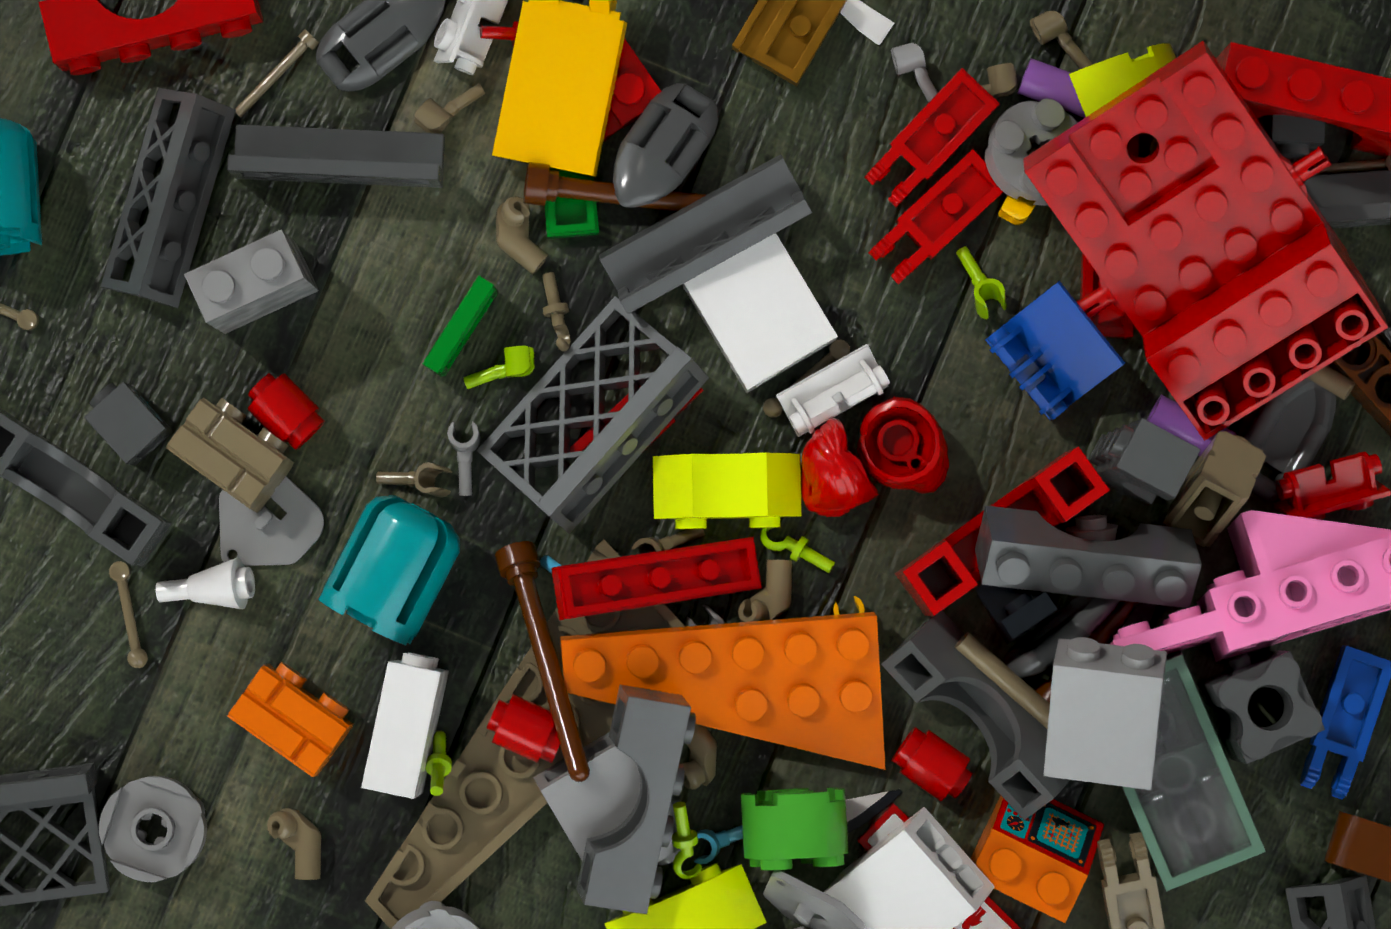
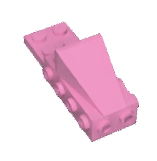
[1109,510,1391,662]

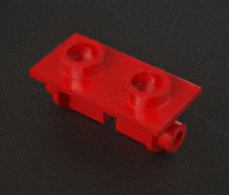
[1273,451,1391,520]

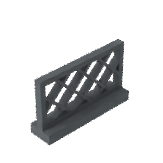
[476,296,709,534]
[0,763,110,906]

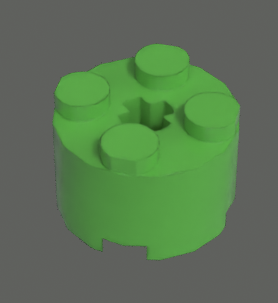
[741,787,848,870]

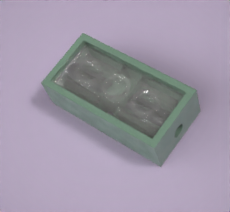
[1122,650,1266,891]

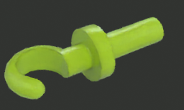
[760,528,835,573]
[425,731,452,796]
[671,802,702,879]

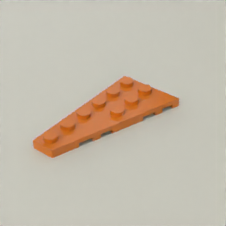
[560,612,886,770]

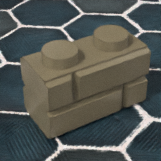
[166,397,294,513]
[1163,431,1266,547]

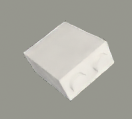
[683,233,838,393]
[361,652,449,799]
[824,807,995,929]

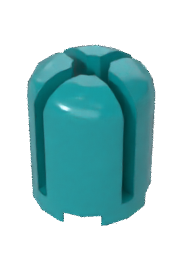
[0,118,42,256]
[318,495,460,645]

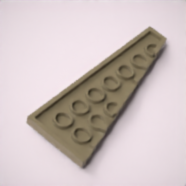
[365,539,685,929]

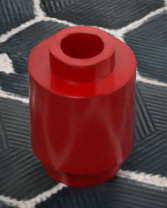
[247,373,325,450]
[486,694,560,763]
[891,727,973,801]

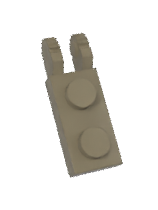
[1097,832,1165,929]

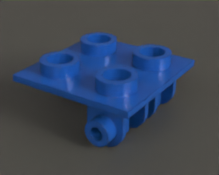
[985,281,1125,421]

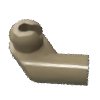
[496,196,549,275]
[738,560,792,622]
[683,724,717,790]

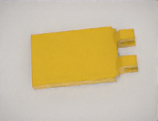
[492,0,627,177]

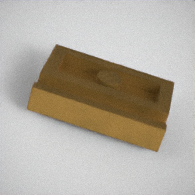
[732,0,847,87]

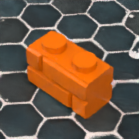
[227,662,354,777]

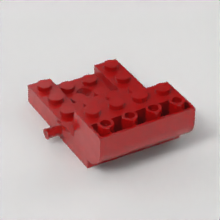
[1023,41,1388,441]

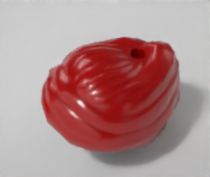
[857,397,949,494]
[801,418,879,517]

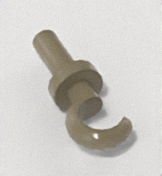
[542,272,571,352]

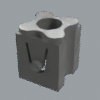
[1197,650,1325,764]

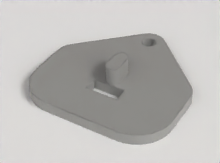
[219,476,325,566]
[763,870,865,929]

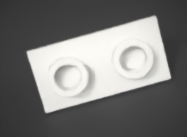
[434,0,508,75]
[776,344,890,437]

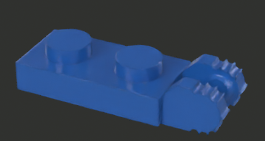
[1300,645,1391,800]

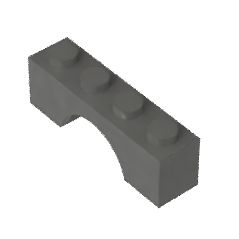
[0,408,172,567]
[1088,418,1201,506]
[975,505,1202,608]
[881,610,1070,820]
[576,684,696,914]

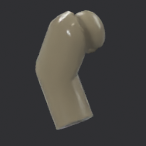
[267,808,321,880]

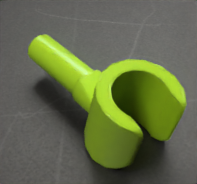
[956,246,1007,319]
[463,346,535,389]

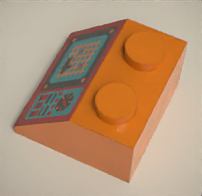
[970,796,1104,923]

